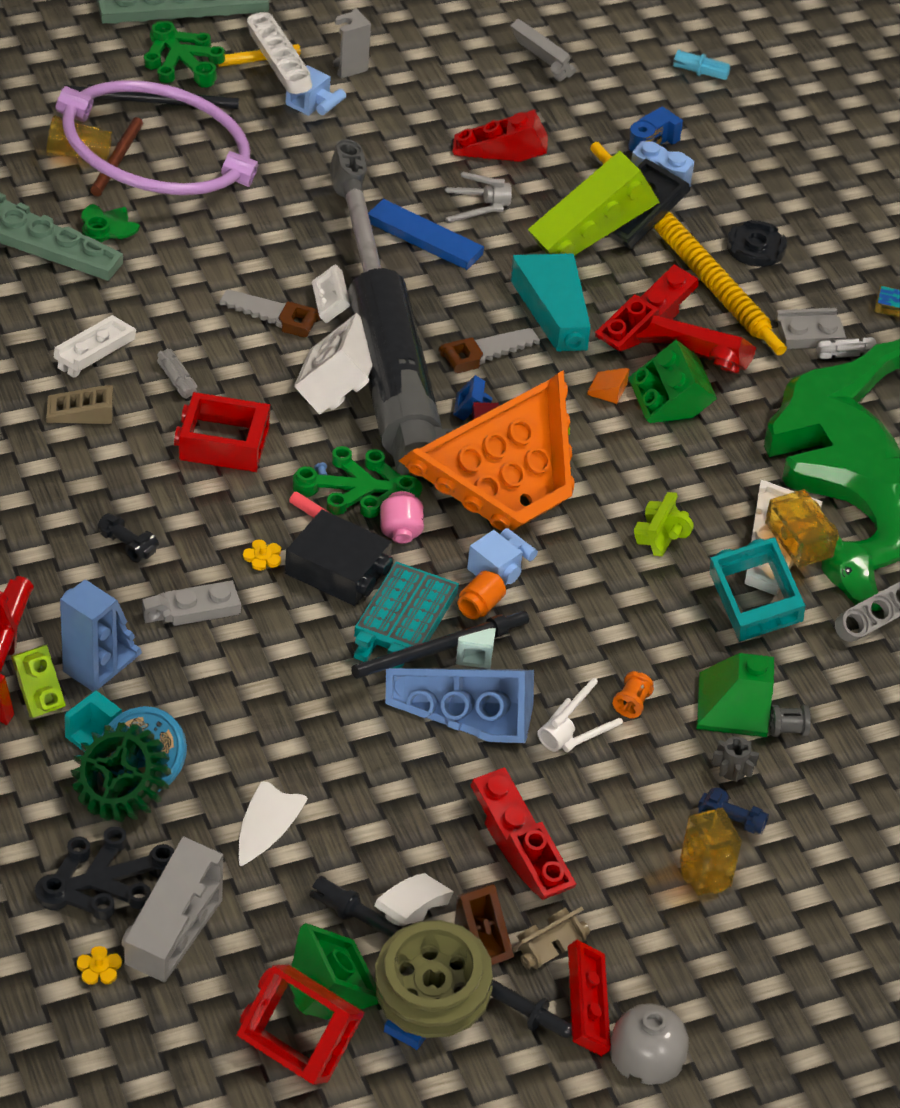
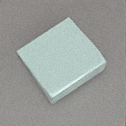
[456,628,496,669]

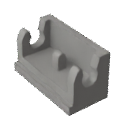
[333,8,371,79]

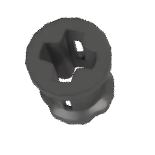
[769,705,811,737]

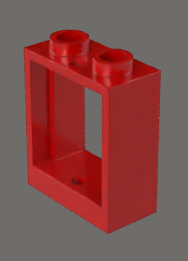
[174,392,270,472]
[236,964,365,1085]

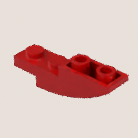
[595,264,698,351]
[470,767,576,900]

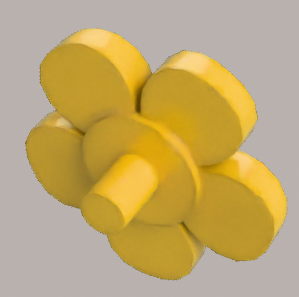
[243,540,281,571]
[77,946,122,985]

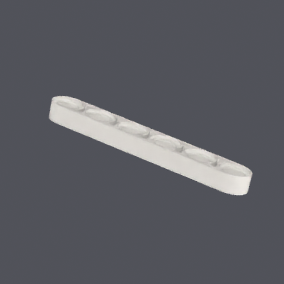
[247,12,312,94]

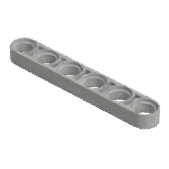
[835,582,900,642]

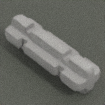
[816,337,877,359]
[157,348,197,399]

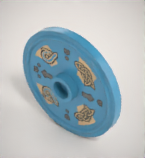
[101,706,187,795]

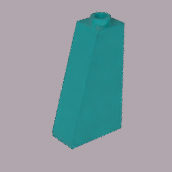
[511,254,591,351]

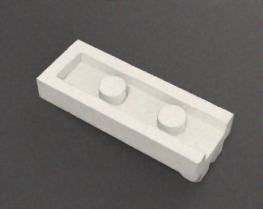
[54,315,136,378]

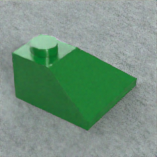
[697,653,774,737]
[289,923,379,1020]

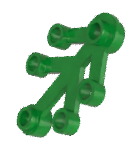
[144,21,225,88]
[293,446,422,518]

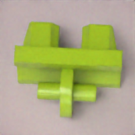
[634,492,694,557]
[11,644,66,718]

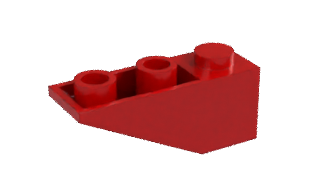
[453,109,548,162]

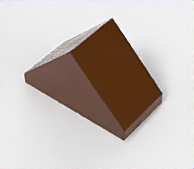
[454,884,514,965]

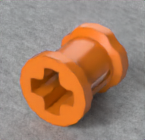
[612,671,654,718]

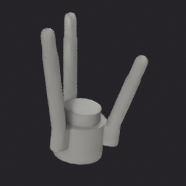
[445,172,512,223]

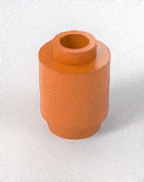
[457,570,506,620]

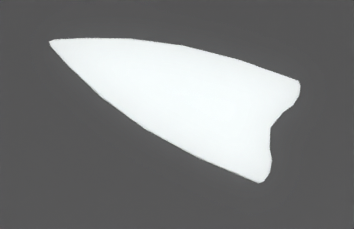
[239,781,308,867]

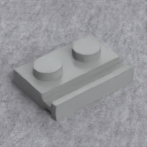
[775,308,847,349]

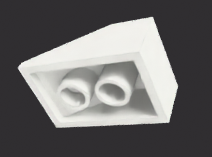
[294,313,372,414]

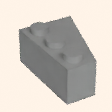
[122,836,223,983]

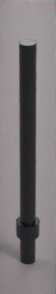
[64,84,239,109]
[351,611,529,679]

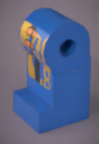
[628,106,683,153]

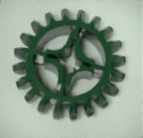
[71,722,172,823]

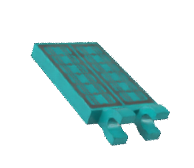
[354,561,459,668]

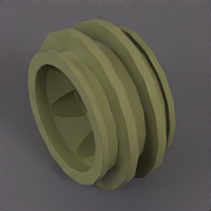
[375,920,493,1038]

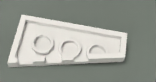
[745,480,823,595]

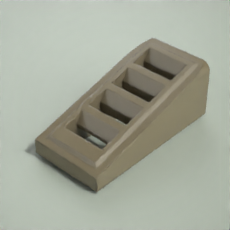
[46,385,114,424]

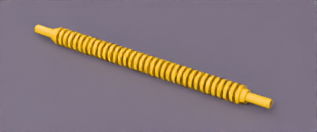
[590,142,787,355]

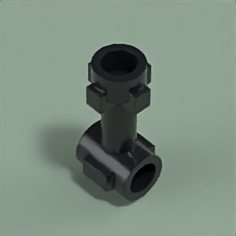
[98,513,159,563]

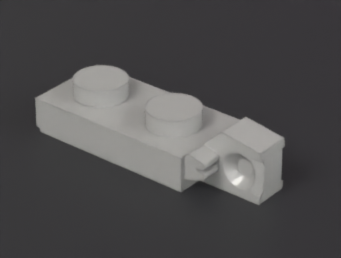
[142,580,241,626]

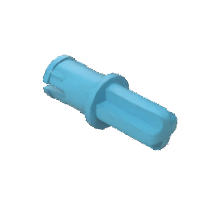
[673,49,730,80]

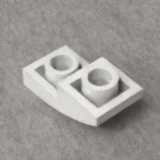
[374,873,454,926]

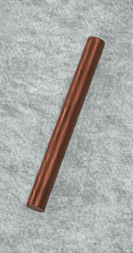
[90,117,143,196]

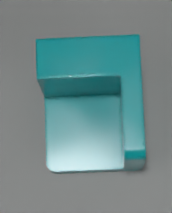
[64,690,122,752]

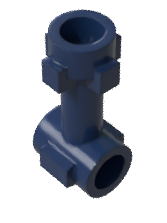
[698,787,769,834]

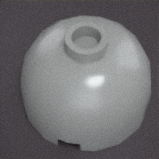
[609,1003,689,1085]

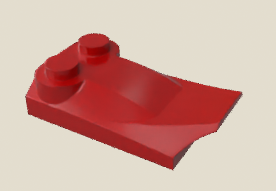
[636,315,756,374]

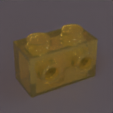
[765,489,839,568]
[679,807,742,896]

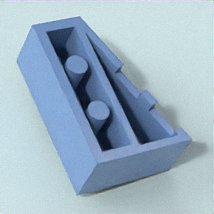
[60,579,142,692]

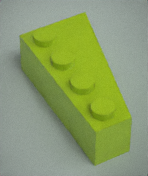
[528,151,660,256]

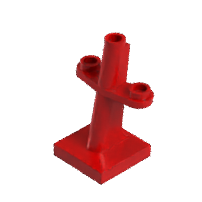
[0,576,34,725]

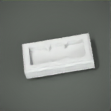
[312,264,351,323]

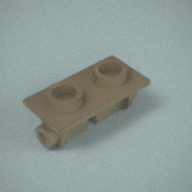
[512,906,590,969]

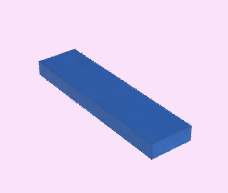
[368,199,484,270]

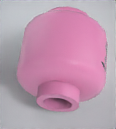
[380,491,424,544]

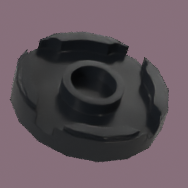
[727,220,787,267]

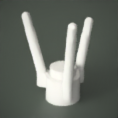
[538,678,623,753]

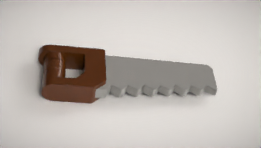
[220,290,321,337]
[438,328,540,373]

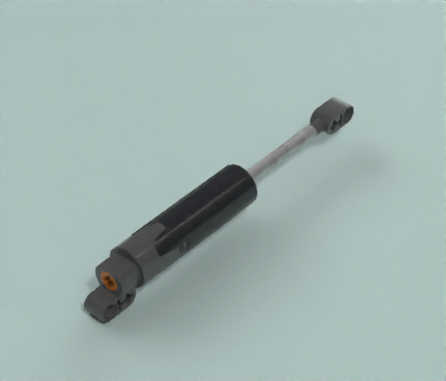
[329,139,453,496]

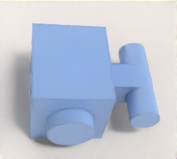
[286,65,346,116]
[467,528,538,585]

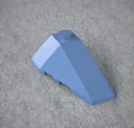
[385,668,534,743]

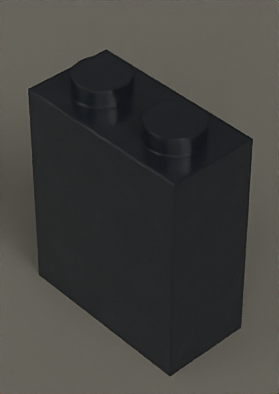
[285,509,393,606]

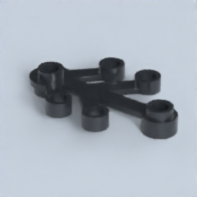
[35,826,175,920]

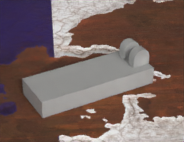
[511,18,577,81]

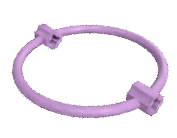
[55,80,259,195]

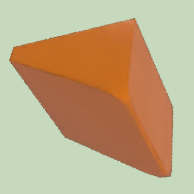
[587,368,629,404]

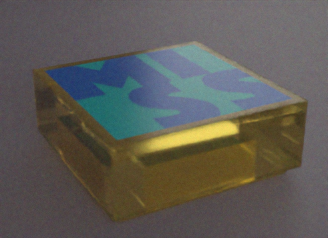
[874,285,900,317]

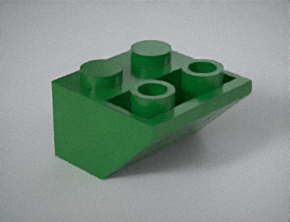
[628,340,717,423]

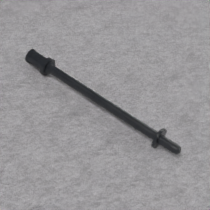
[310,876,572,1038]

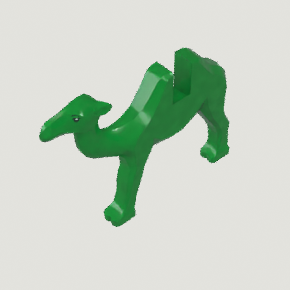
[764,339,900,611]

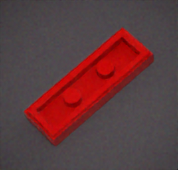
[568,940,611,1056]

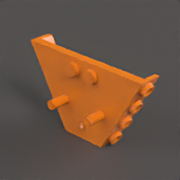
[399,370,574,531]

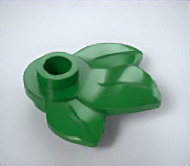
[81,204,140,242]

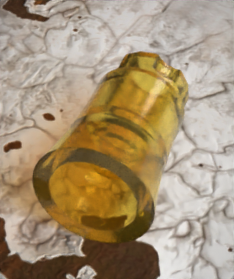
[47,115,112,160]

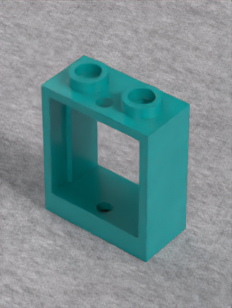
[710,537,805,642]

